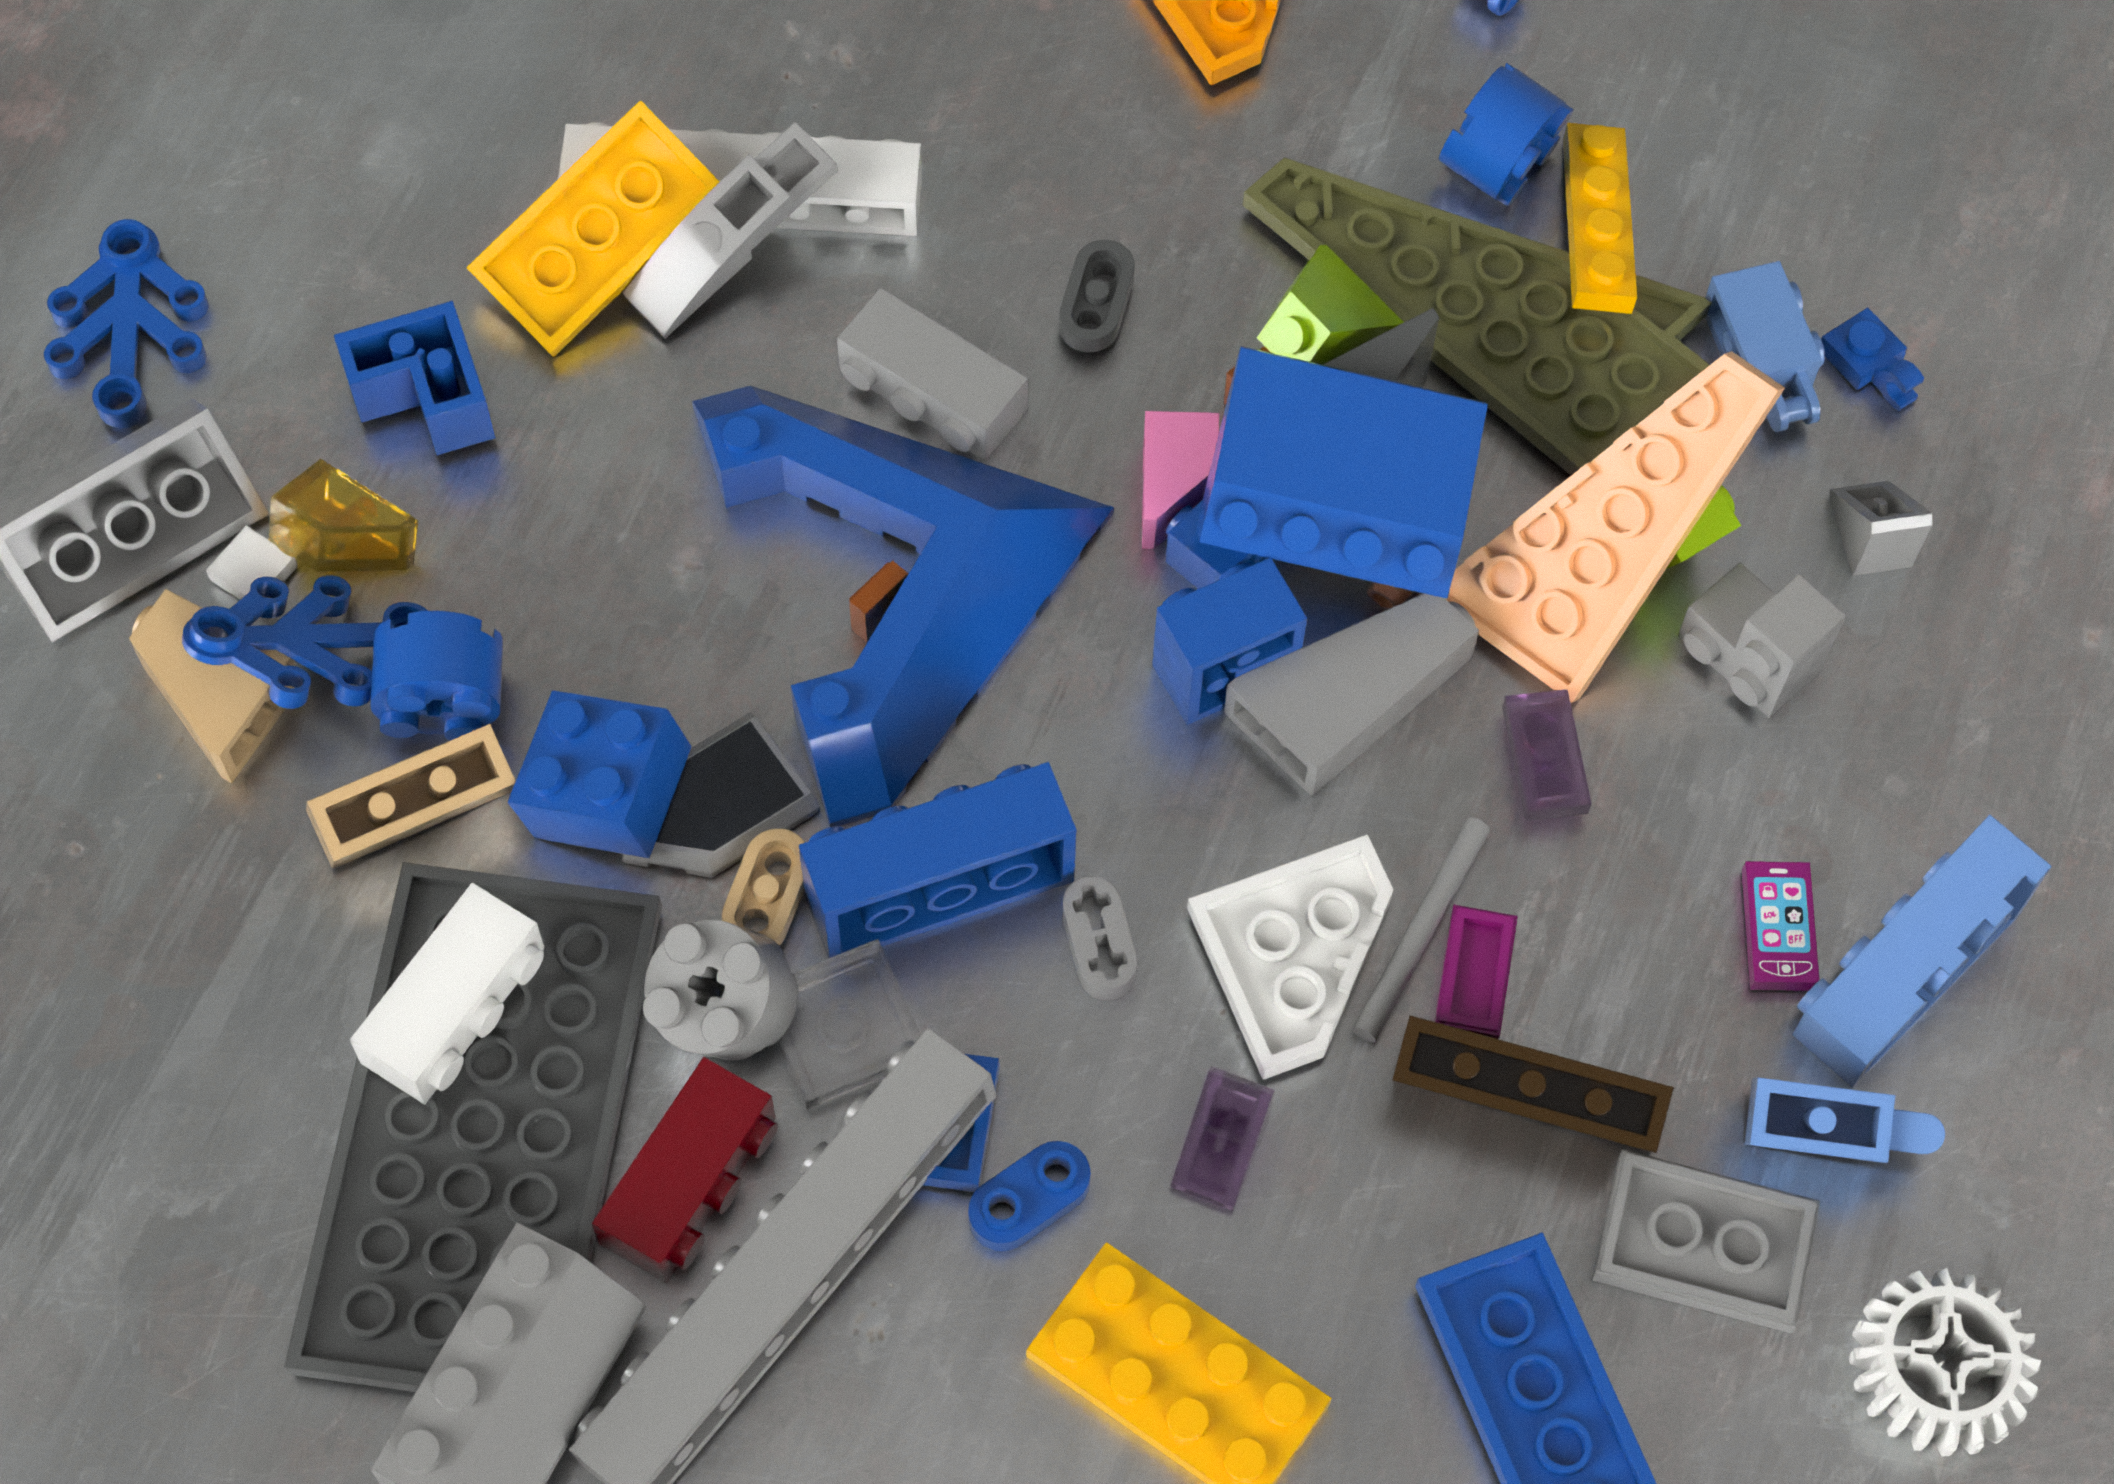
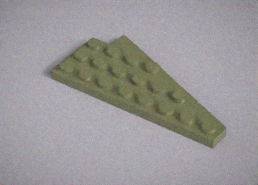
[1242,157,1711,475]

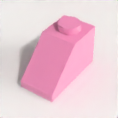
[1142,411,1219,549]

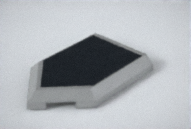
[622,712,820,878]

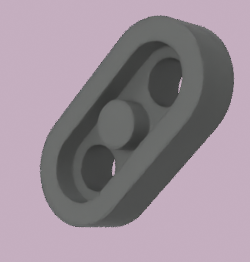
[1059,240,1135,352]

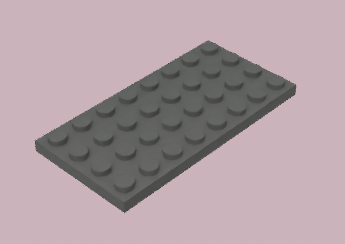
[284,862,662,1392]

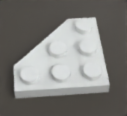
[1187,834,1394,1080]

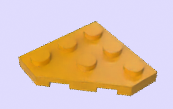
[1152,0,1281,86]

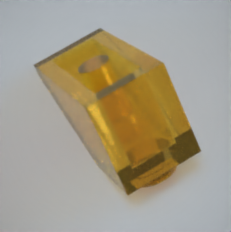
[268,459,418,572]

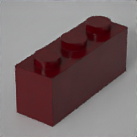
[592,1057,778,1284]

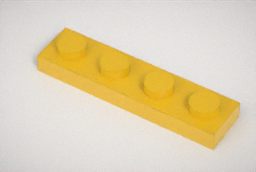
[1563,123,1637,314]

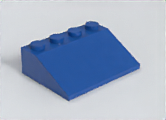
[1196,346,1488,599]

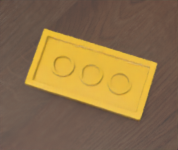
[466,100,720,357]
[1026,1242,1332,1484]

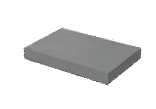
[1592,1149,1820,1334]

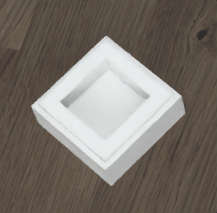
[206,525,298,600]

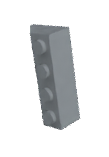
[0,398,269,642]
[371,1222,646,1484]

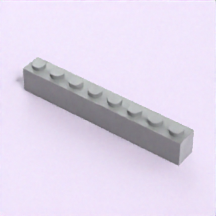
[569,1027,997,1484]

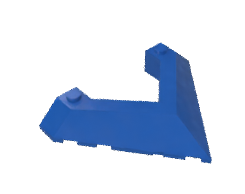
[692,385,1114,827]

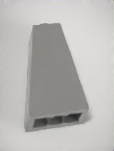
[1224,594,1479,797]

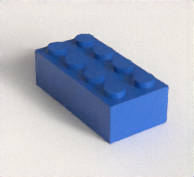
[799,762,1077,964]

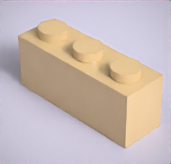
[306,724,516,869]

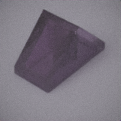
[1170,1066,1275,1211]

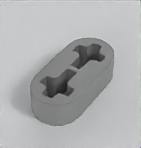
[1062,876,1137,1001]

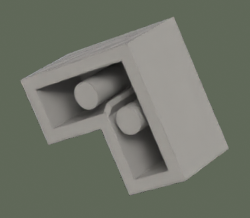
[1678,562,1846,718]

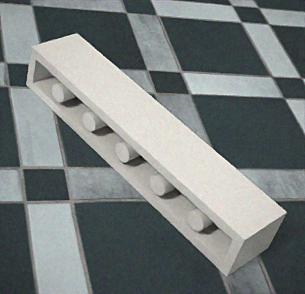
[558,122,922,236]

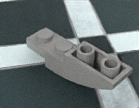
[623,122,838,338]

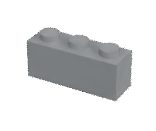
[837,287,1029,461]

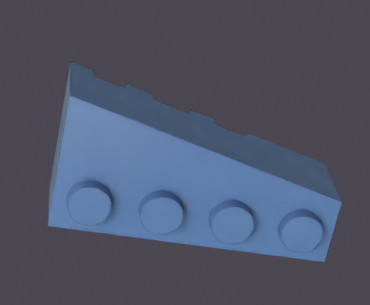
[1792,814,2052,1088]

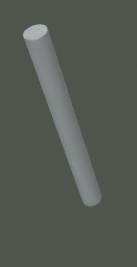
[1352,817,1490,1043]

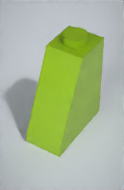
[1257,245,1404,365]

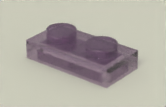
[1502,689,1592,821]

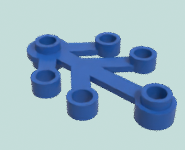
[44,219,209,428]
[182,575,428,709]

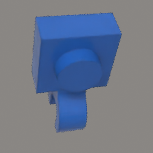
[1821,307,1924,411]

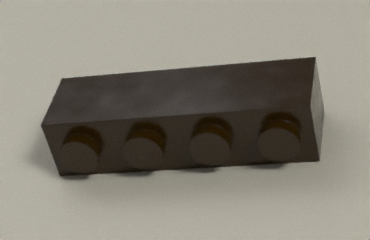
[1392,1015,1674,1153]

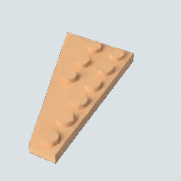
[1423,351,1785,703]

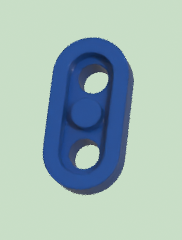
[968,1141,1091,1251]

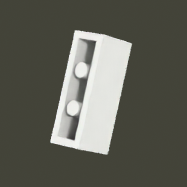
[350,883,544,1105]

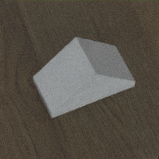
[1830,481,1933,576]

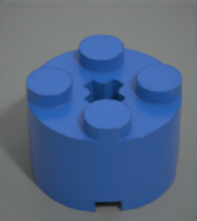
[1438,63,1574,207]
[370,611,503,741]

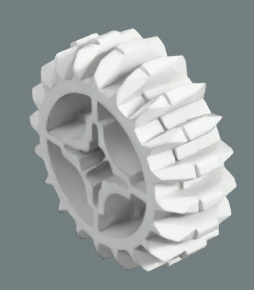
[1849,1268,2041,1457]

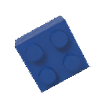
[507,690,692,859]

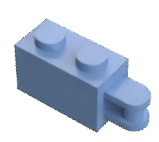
[1705,261,1824,432]
[1744,1077,1945,1163]

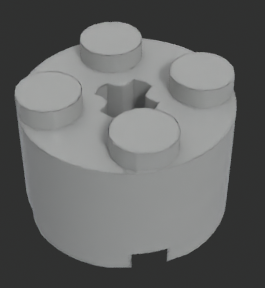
[643,920,798,1061]

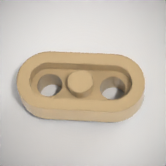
[722,829,805,946]

